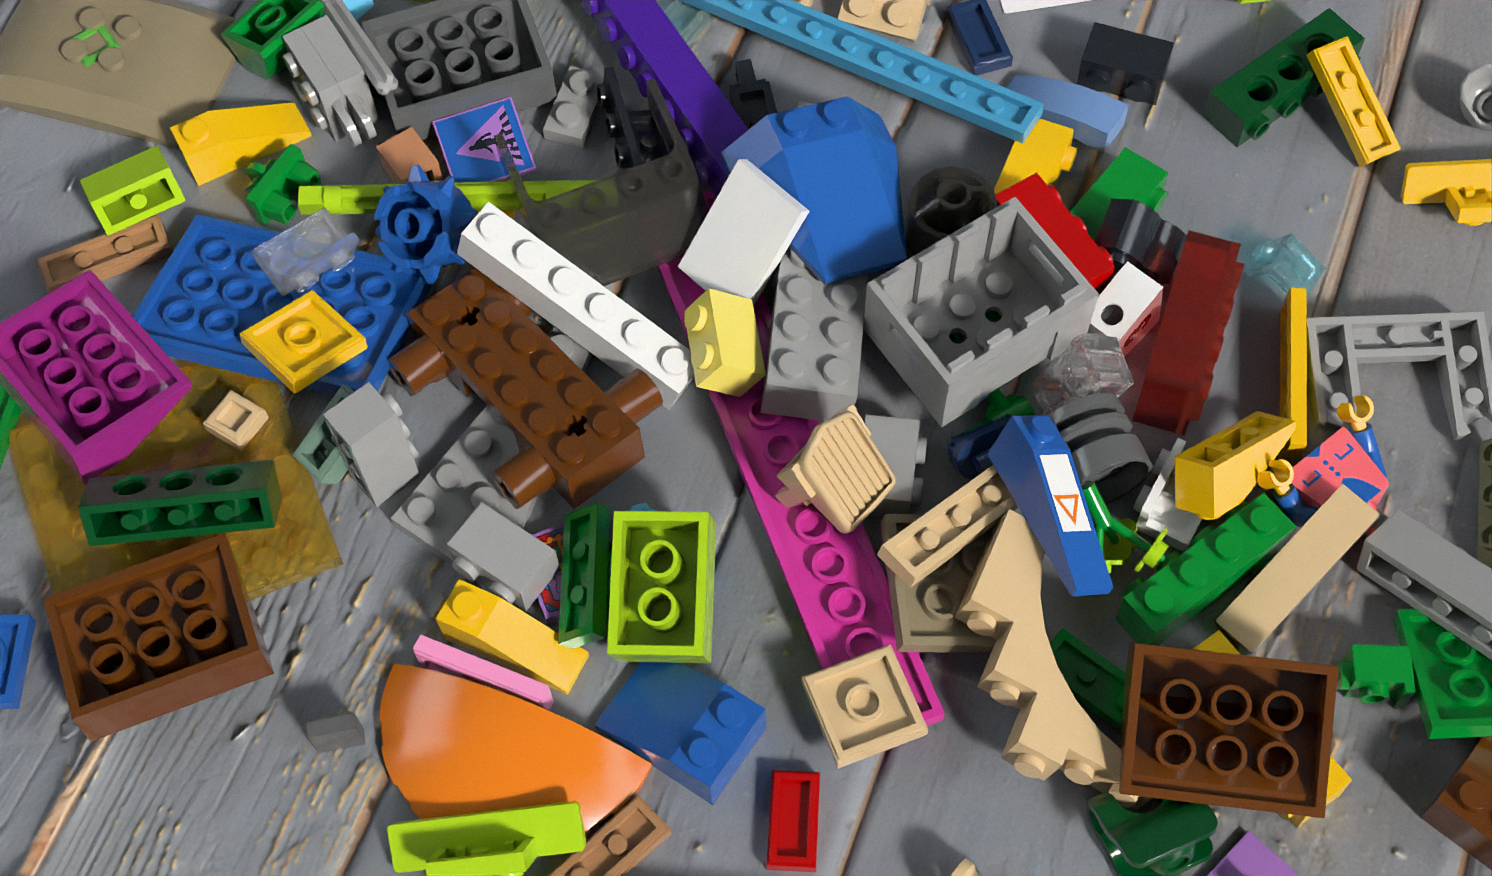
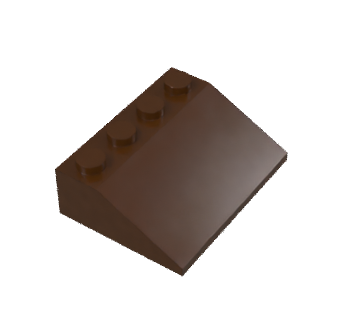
[43,533,274,742]
[1119,642,1339,818]

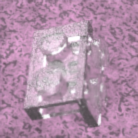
[252,208,359,296]

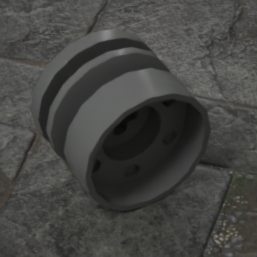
[1049,393,1153,504]

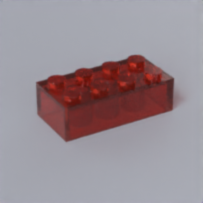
[1132,230,1245,435]

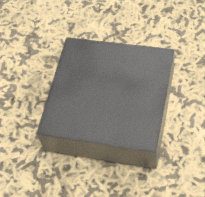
[307,712,366,753]

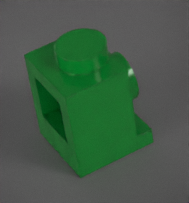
[1336,644,1415,708]

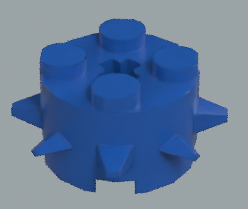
[374,165,478,285]

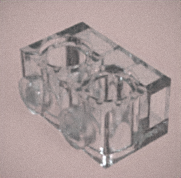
[1031,333,1134,415]

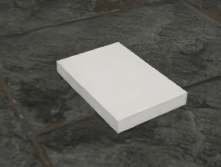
[678,159,809,306]

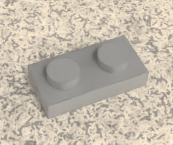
[543,66,604,148]

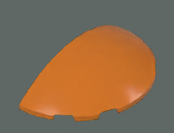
[379,663,652,837]

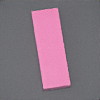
[413,634,554,711]

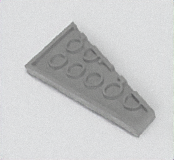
[390,327,593,589]

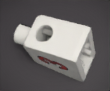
[1071,261,1163,370]

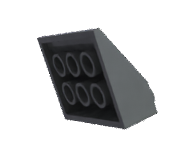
[361,0,557,140]

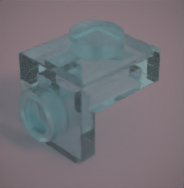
[1245,233,1326,297]

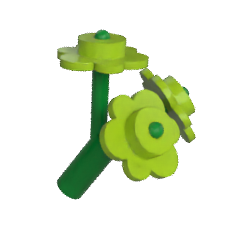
[1081,481,1169,573]

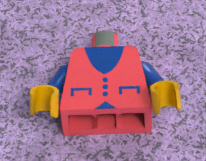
[1257,395,1389,536]

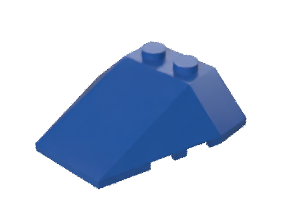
[721,96,907,285]

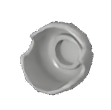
[1459,64,1492,131]

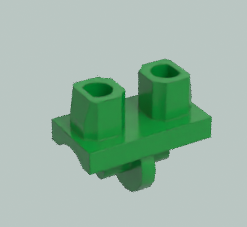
[245,144,321,227]

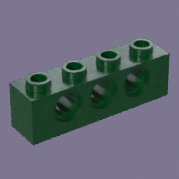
[1203,8,1365,147]
[78,460,282,546]

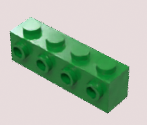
[1116,493,1296,645]

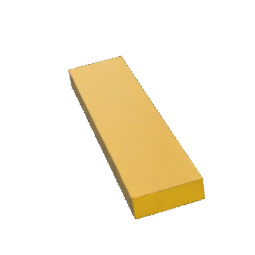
[1279,287,1307,465]

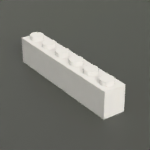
[457,202,695,410]

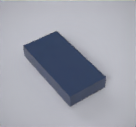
[946,0,1013,76]

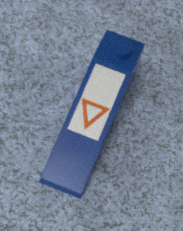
[987,415,1113,596]

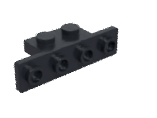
[597,67,679,215]

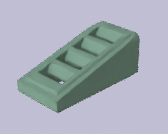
[292,384,354,485]

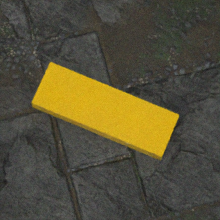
[1307,36,1401,167]

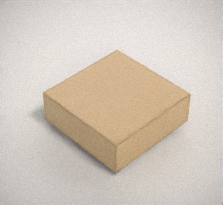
[202,390,269,451]

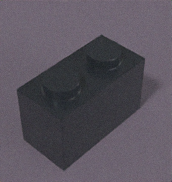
[1077,22,1174,105]

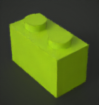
[80,145,186,236]

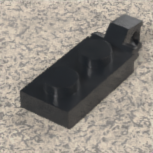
[729,59,778,130]

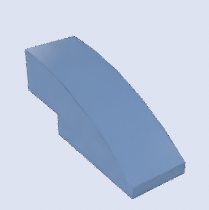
[1007,75,1129,154]

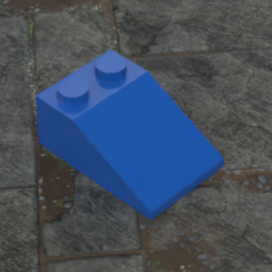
[594,662,766,805]

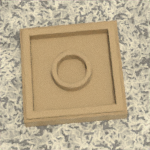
[801,644,928,769]

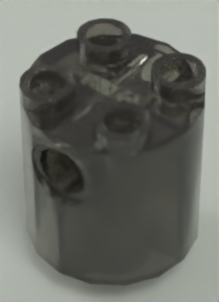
[906,166,997,260]

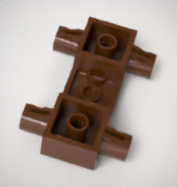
[388,268,663,509]

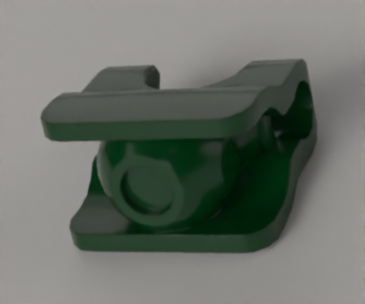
[1086,792,1218,876]

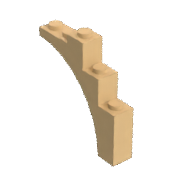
[954,509,1152,810]

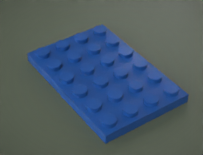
[132,214,433,395]

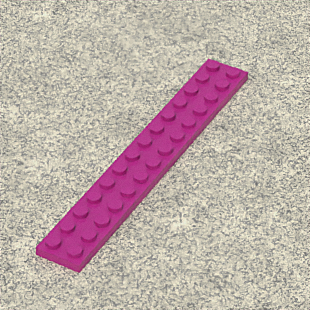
[638,190,945,726]

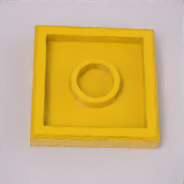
[240,290,367,394]

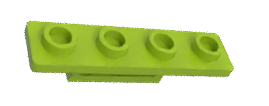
[387,801,587,876]

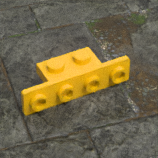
[1400,159,1492,226]

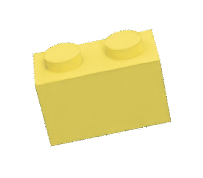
[684,288,766,397]

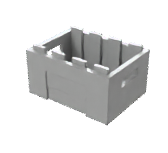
[863,197,1099,428]

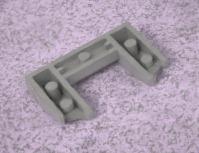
[1307,311,1492,440]

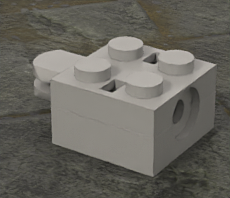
[282,15,380,147]

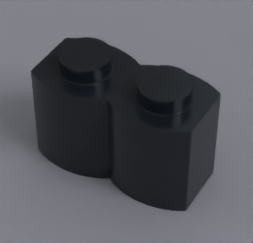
[1095,199,1188,285]

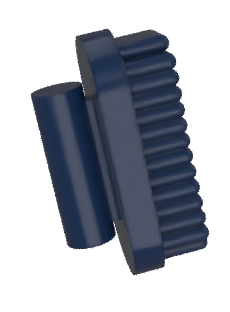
[947,414,1011,479]

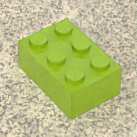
[607,511,716,663]

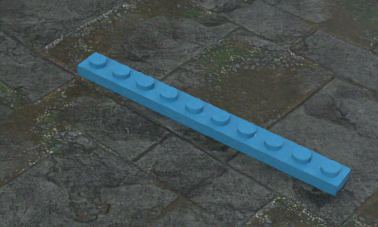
[680,0,1043,144]

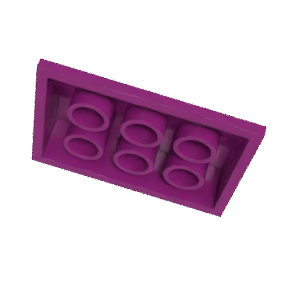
[0,270,192,485]

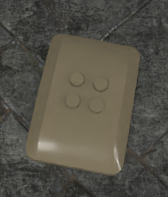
[0,0,237,148]

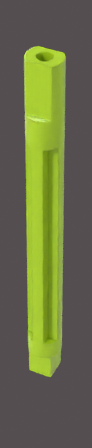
[298,179,618,215]

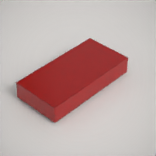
[766,770,820,872]

